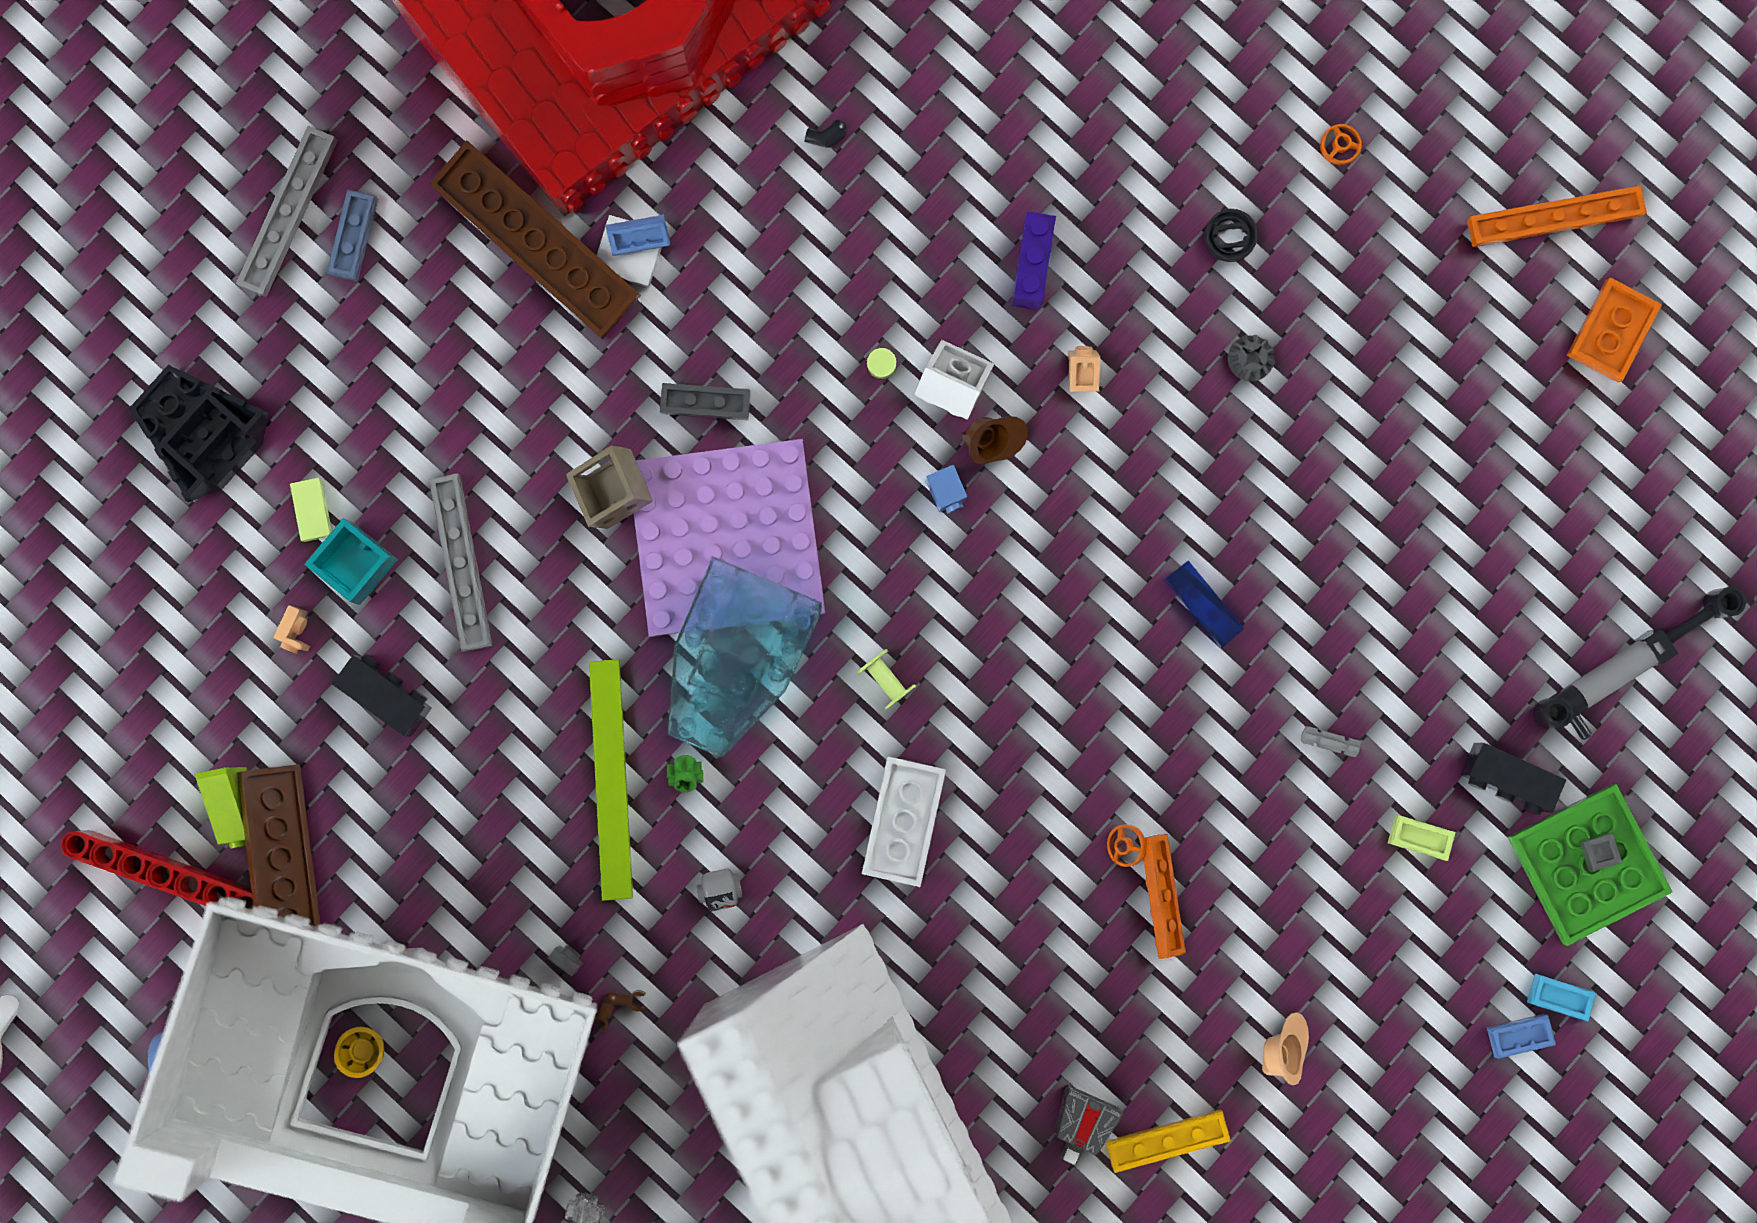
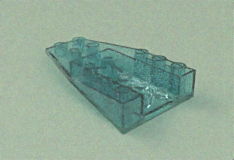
[668,556,822,757]

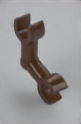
[592,990,646,1034]

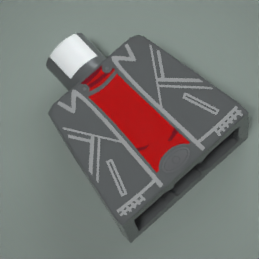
[1055,1084,1123,1165]

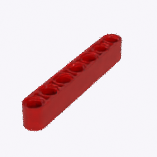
[61,830,253,908]

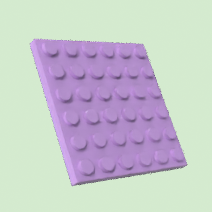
[634,439,825,637]

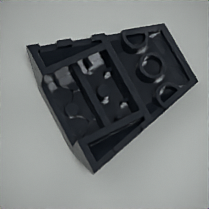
[129,364,268,502]

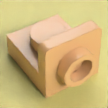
[1068,346,1100,392]
[273,605,310,654]

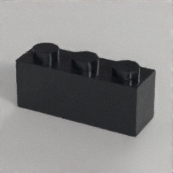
[332,654,432,737]
[1460,743,1567,815]

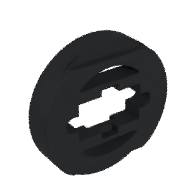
[1204,209,1258,262]

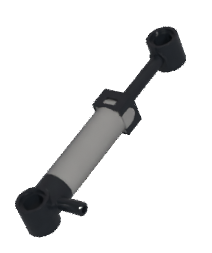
[1534,587,1746,740]

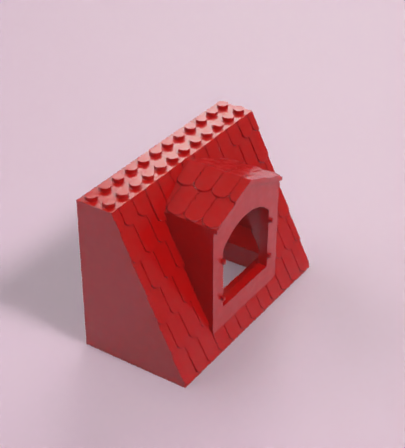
[393,0,833,217]

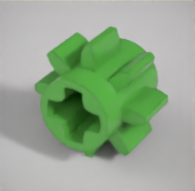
[667,755,703,792]

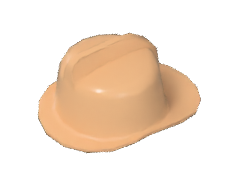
[1262,1012,1309,1085]

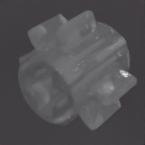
[565,1193,605,1223]

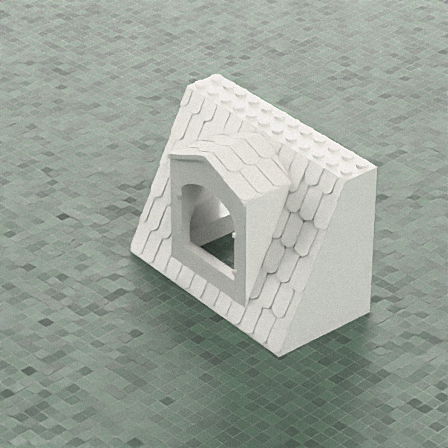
[113,897,597,1223]
[678,924,1011,1223]

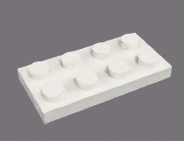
[862,756,946,887]

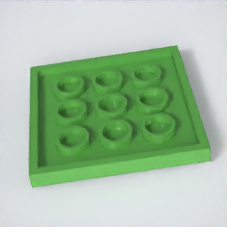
[1507,784,1673,946]

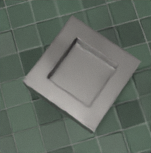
[1579,833,1622,871]
[548,945,584,976]

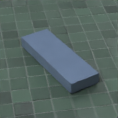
[327,189,378,282]

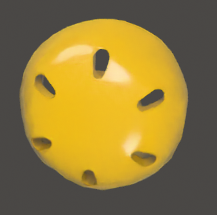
[334,1027,384,1078]

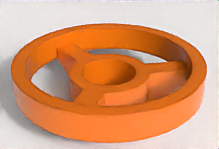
[1320,124,1362,165]
[1107,824,1146,867]

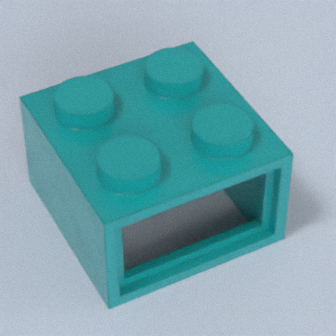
[304,518,398,605]

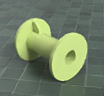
[857,649,916,710]

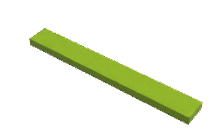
[589,660,633,901]

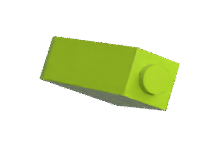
[195,767,247,849]

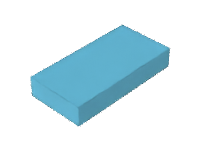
[1527,974,1596,1022]

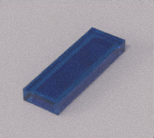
[1164,560,1244,648]

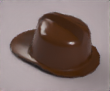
[961,416,1028,465]

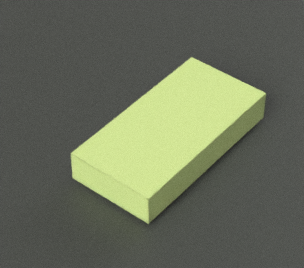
[290,478,332,542]
[1388,815,1456,861]

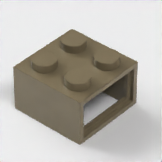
[566,445,653,529]

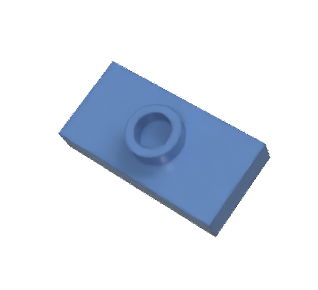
[606,215,670,256]
[1487,1014,1556,1059]

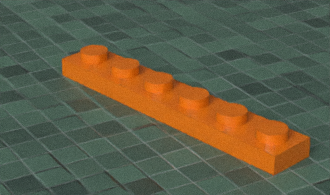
[1467,185,1647,247]

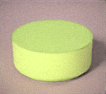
[867,348,896,379]

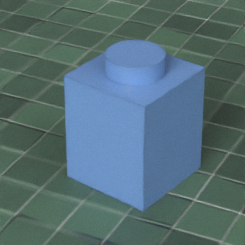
[925,465,967,514]

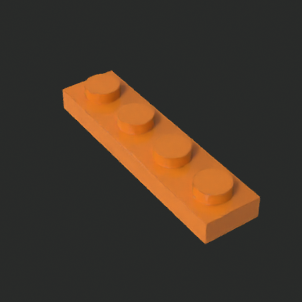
[1143,834,1186,959]

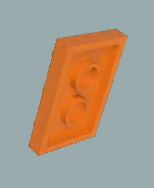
[1567,277,1662,383]

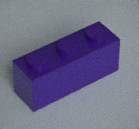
[1011,211,1056,310]

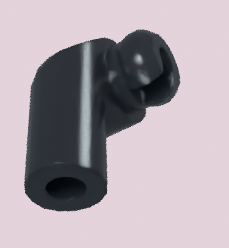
[804,120,847,148]

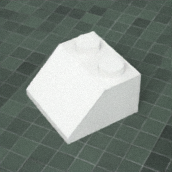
[914,340,994,420]

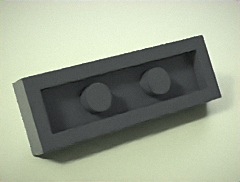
[660,383,751,420]

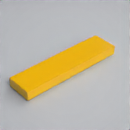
[1105,1109,1231,1173]

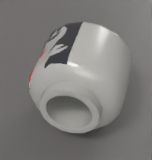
[697,869,742,911]

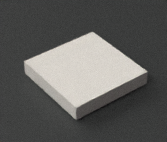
[597,215,662,288]

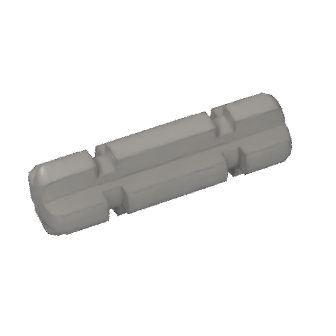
[1301,726,1361,757]

